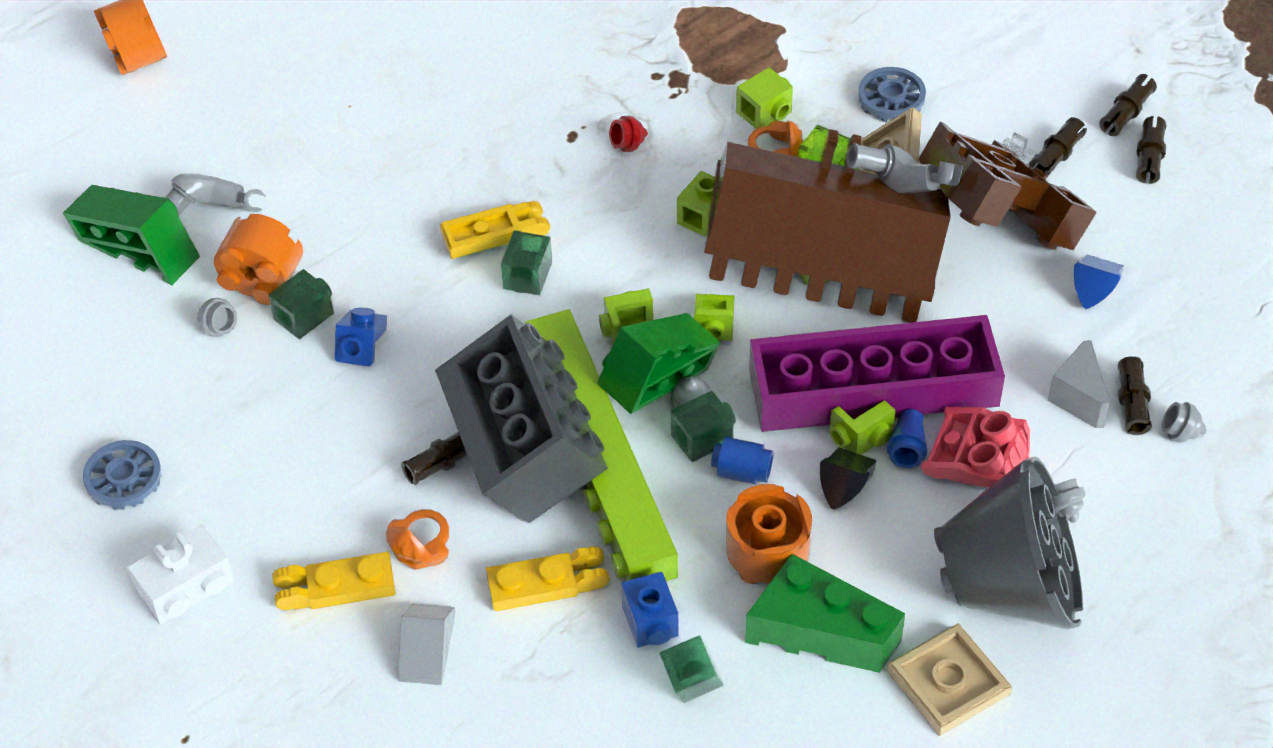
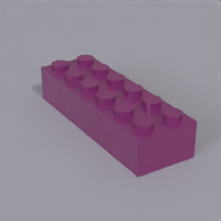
[749,315,1005,432]

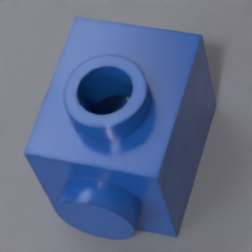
[621,572,679,648]

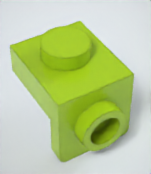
[598,288,653,346]
[693,294,735,341]
[829,400,895,455]

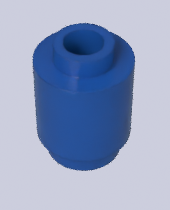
[711,437,774,485]

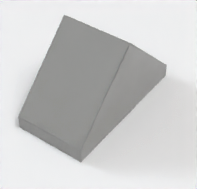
[1048,340,1110,428]
[398,603,456,685]

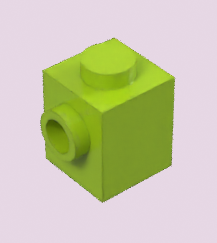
[736,67,793,129]
[677,170,714,237]

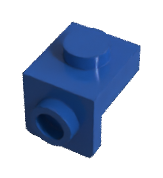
[335,307,387,366]

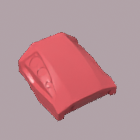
[921,407,1031,487]

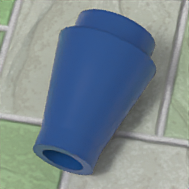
[887,409,928,468]

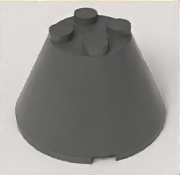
[934,456,1083,629]

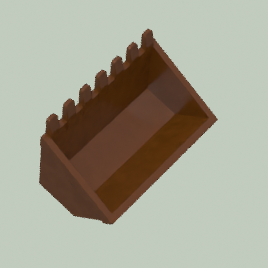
[704,129,951,323]

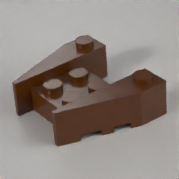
[919,121,1097,250]

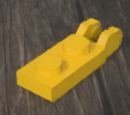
[440,200,551,259]
[486,546,610,611]
[272,551,396,611]

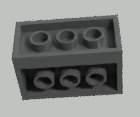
[435,314,608,523]

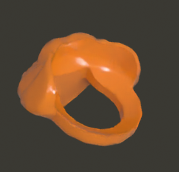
[747,120,804,157]
[385,509,450,570]

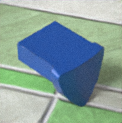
[1074,254,1124,309]

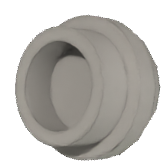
[197,298,237,337]
[672,377,712,417]
[1162,402,1207,442]
[1052,478,1086,523]

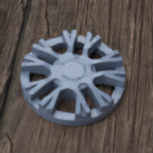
[858,67,926,122]
[83,440,162,510]

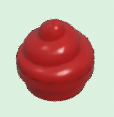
[609,116,648,152]

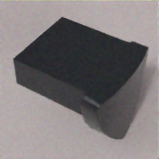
[820,447,877,510]

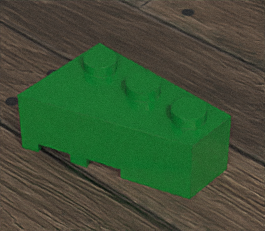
[63,185,200,286]
[597,313,721,414]
[745,554,905,673]

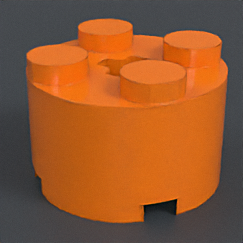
[93,0,168,76]
[214,214,303,305]
[726,484,812,584]

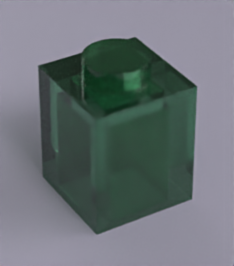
[501,230,552,296]
[268,269,334,340]
[670,390,736,462]
[659,635,724,703]

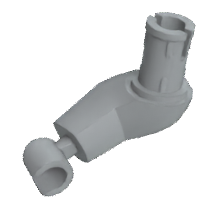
[846,143,963,194]
[165,174,266,216]

